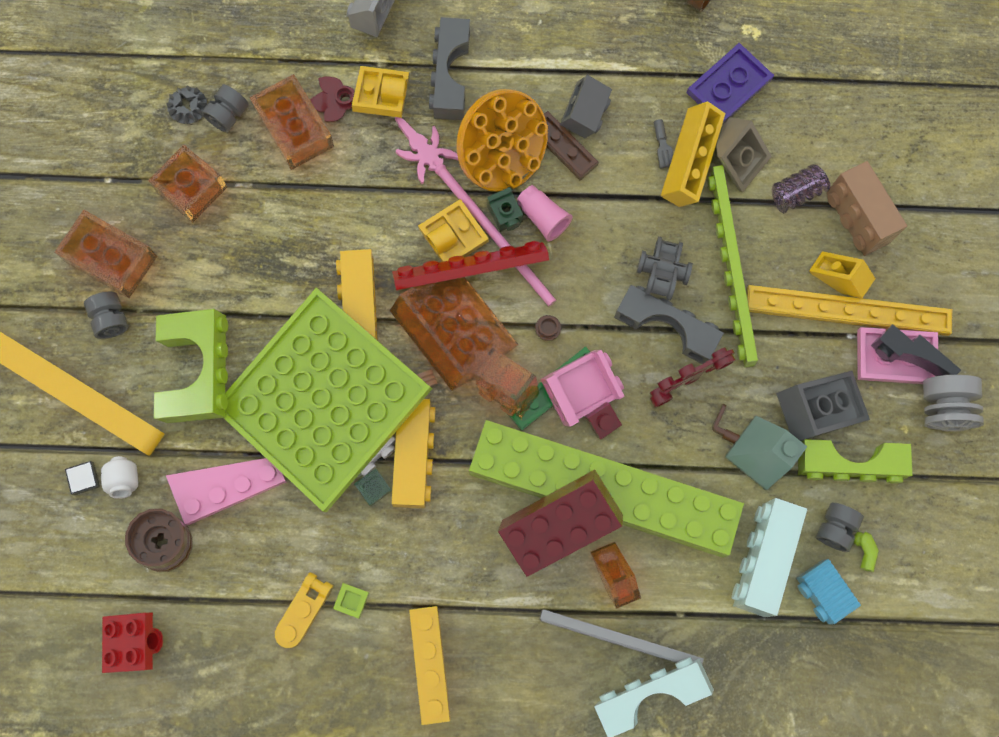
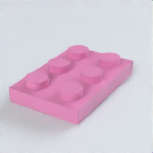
[857,327,938,384]

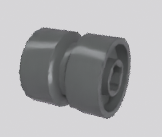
[201,84,249,133]
[84,291,129,339]
[816,502,864,552]

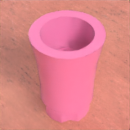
[517,185,573,242]

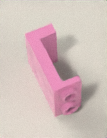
[540,350,624,427]

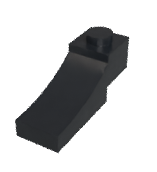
[871,324,961,376]

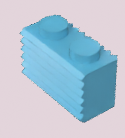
[796,559,861,624]

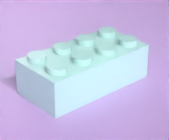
[731,498,807,617]

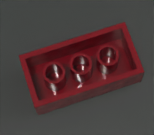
[498,470,623,577]

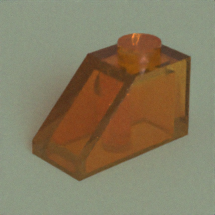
[590,542,641,609]

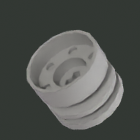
[923,375,984,431]

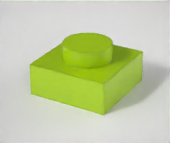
[333,583,369,619]

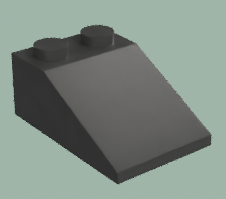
[776,371,870,441]

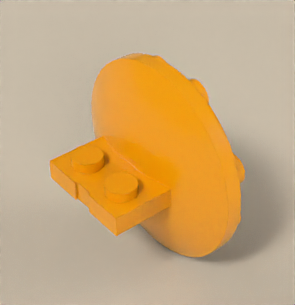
[457,89,548,192]

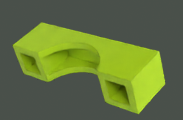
[798,439,913,483]

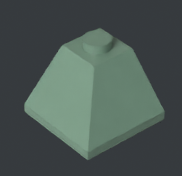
[725,416,807,490]

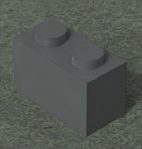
[560,75,612,139]

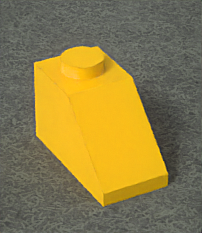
[809,251,876,298]

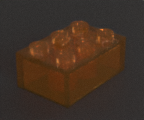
[250,74,335,170]
[54,210,158,298]

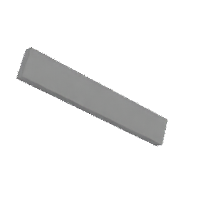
[539,609,704,663]

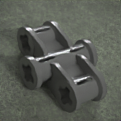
[636,236,693,300]

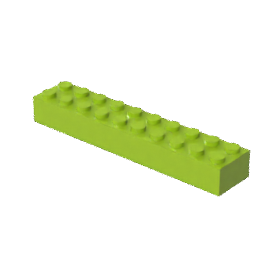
[469,420,744,558]

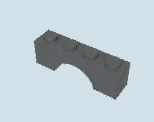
[429,17,470,120]
[614,285,724,364]

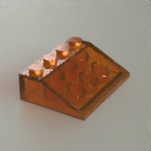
[390,277,518,391]

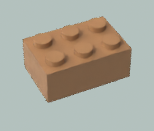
[826,161,907,256]

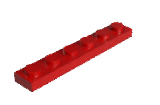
[392,241,549,290]

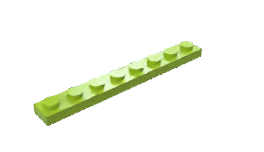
[707,165,758,368]

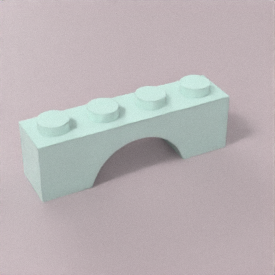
[594,657,714,737]

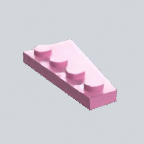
[166,458,287,526]

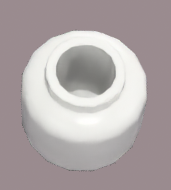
[101,456,138,498]

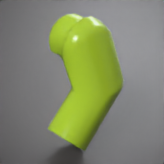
[853,532,879,572]

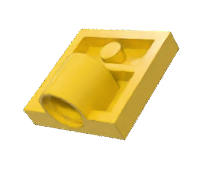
[352,66,409,118]
[418,199,489,262]

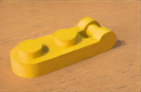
[275,572,334,648]

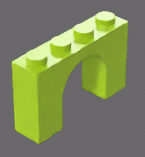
[154,309,228,423]

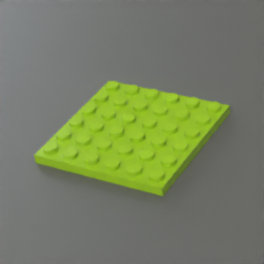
[224,288,433,512]

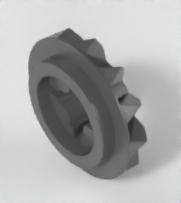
[166,85,207,124]

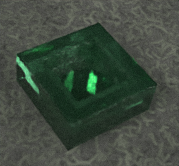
[354,468,392,507]

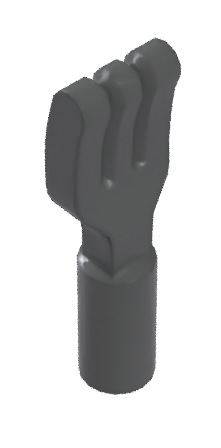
[653,119,673,169]

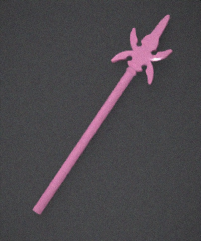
[395,117,556,307]

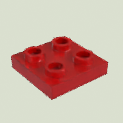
[102,612,163,673]

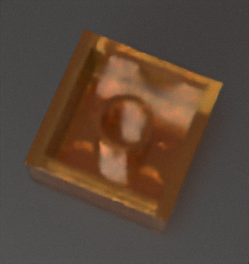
[148,145,228,223]
[473,348,540,418]

